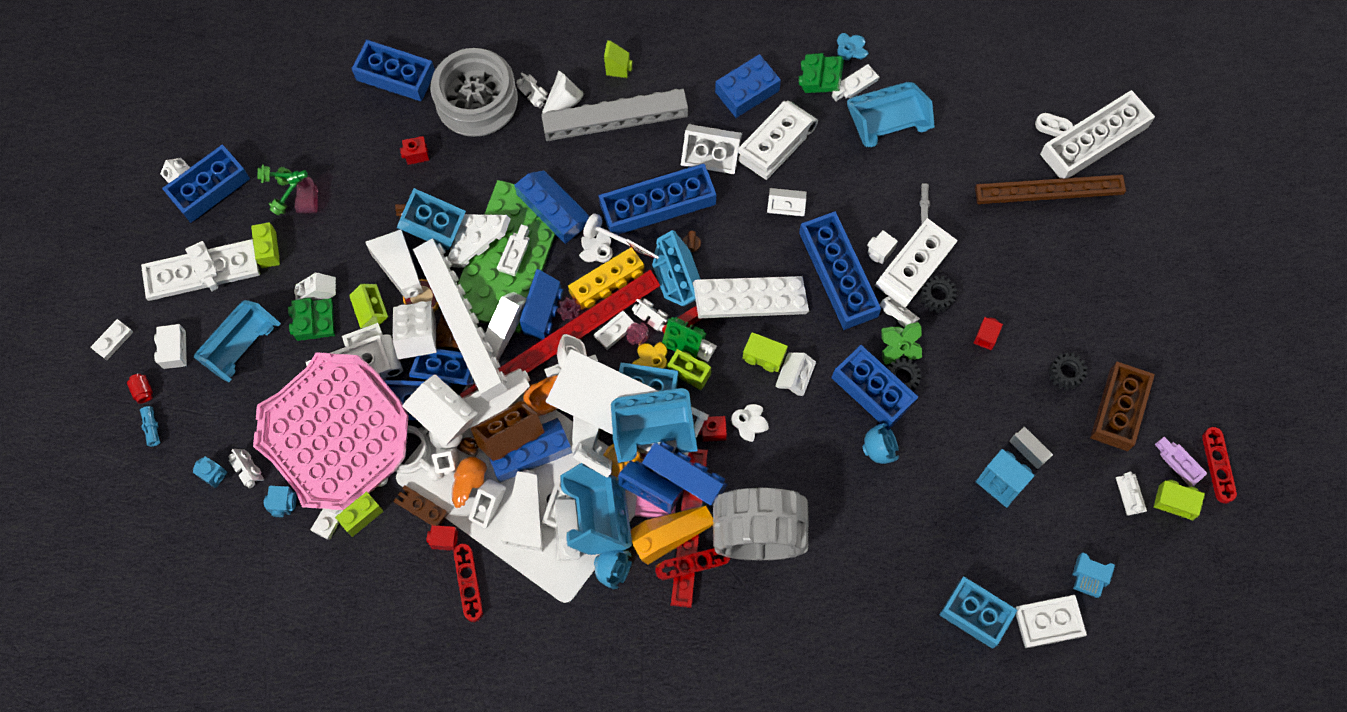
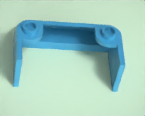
[194,300,281,382]

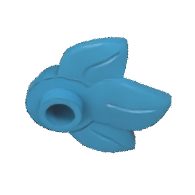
[837,33,869,60]

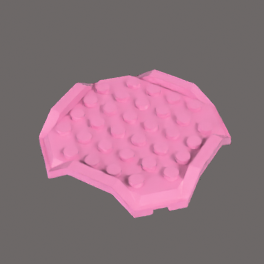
[253,353,409,510]

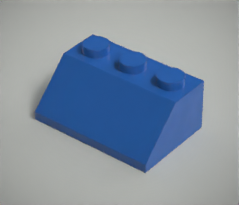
[520,269,563,339]
[409,349,474,385]
[618,461,683,514]

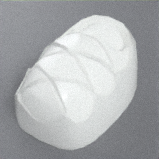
[557,334,587,368]

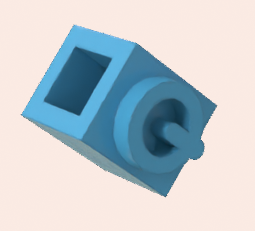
[193,456,227,488]
[264,486,297,517]

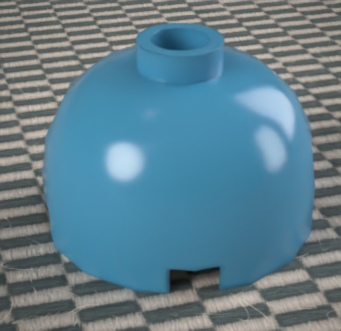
[863,423,899,464]
[594,550,631,589]

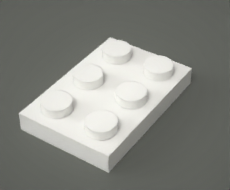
[1015,595,1087,648]

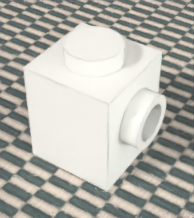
[867,231,898,264]
[432,447,460,474]

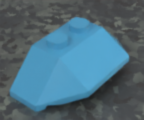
[652,230,701,306]

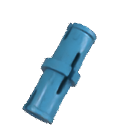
[140,406,160,447]

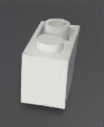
[294,272,336,301]

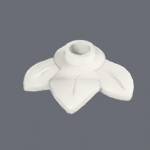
[579,232,613,263]
[731,404,769,442]

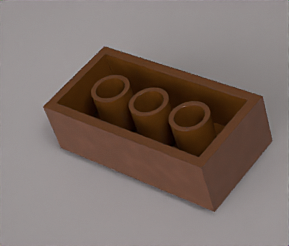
[1090,361,1155,451]

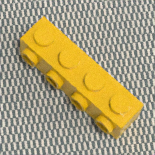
[568,247,644,310]

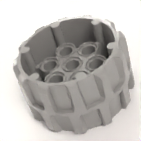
[713,488,808,560]

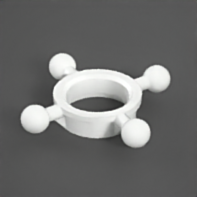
[378,426,443,487]

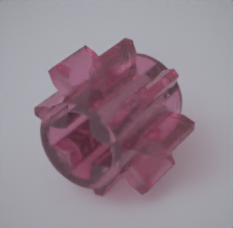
[557,297,581,321]
[626,322,649,346]

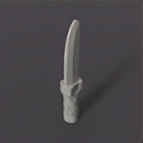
[920,184,930,224]

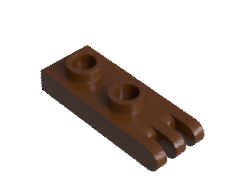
[393,485,448,526]

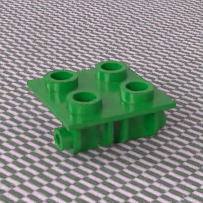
[662,317,706,359]

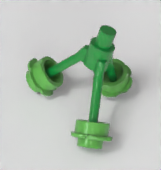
[258,165,308,215]

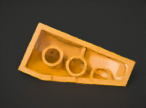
[631,506,713,565]

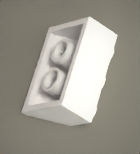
[681,124,742,174]
[402,375,478,446]

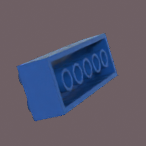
[599,163,716,235]
[799,211,881,330]

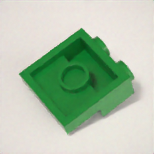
[799,53,844,93]
[288,298,335,341]

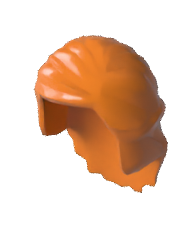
[523,375,558,416]
[451,457,488,508]

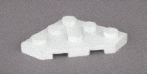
[448,214,510,267]

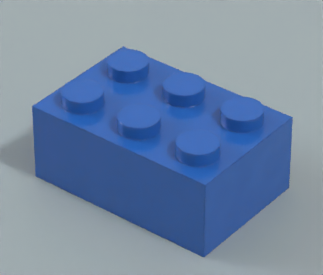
[715,54,781,118]

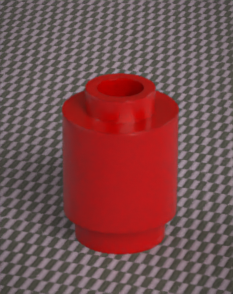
[127,374,153,404]

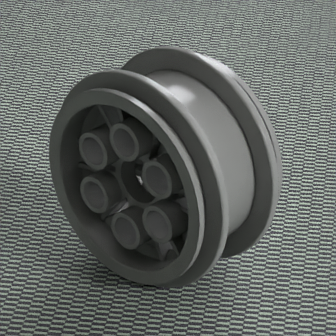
[431,48,518,136]

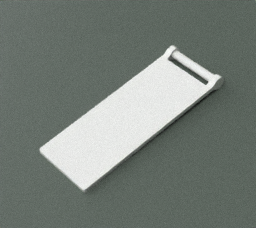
[546,350,709,456]

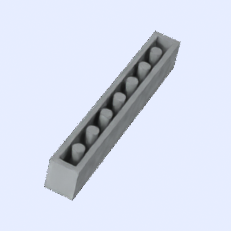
[541,89,688,141]

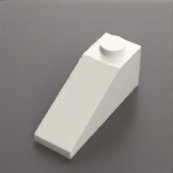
[555,499,580,561]

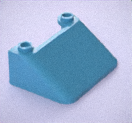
[847,82,934,147]

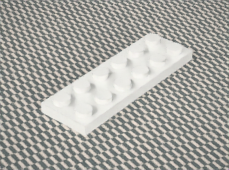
[141,239,260,301]
[693,276,809,318]

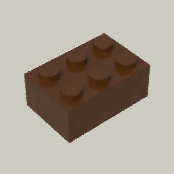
[470,401,545,461]

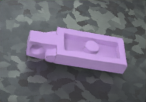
[1155,437,1207,487]

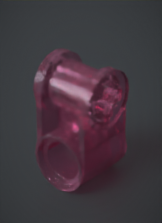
[295,177,318,213]

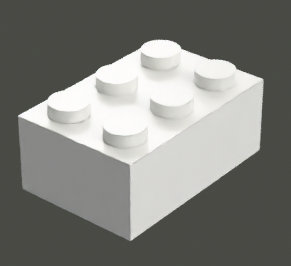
[393,301,436,359]

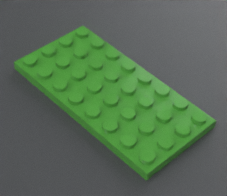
[458,180,556,333]

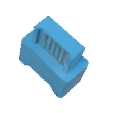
[1072,553,1115,598]

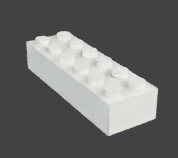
[1040,90,1155,179]

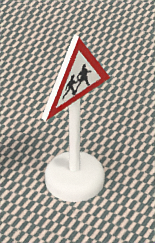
[583,213,659,259]

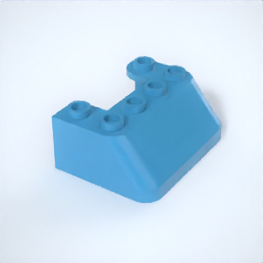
[611,388,698,463]
[560,463,632,555]

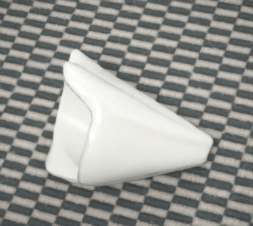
[543,71,584,113]

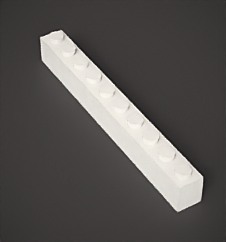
[413,238,508,402]

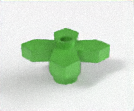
[881,322,922,364]

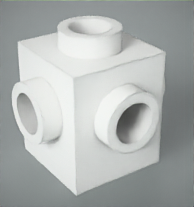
[160,158,190,183]

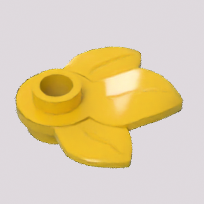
[632,342,667,369]

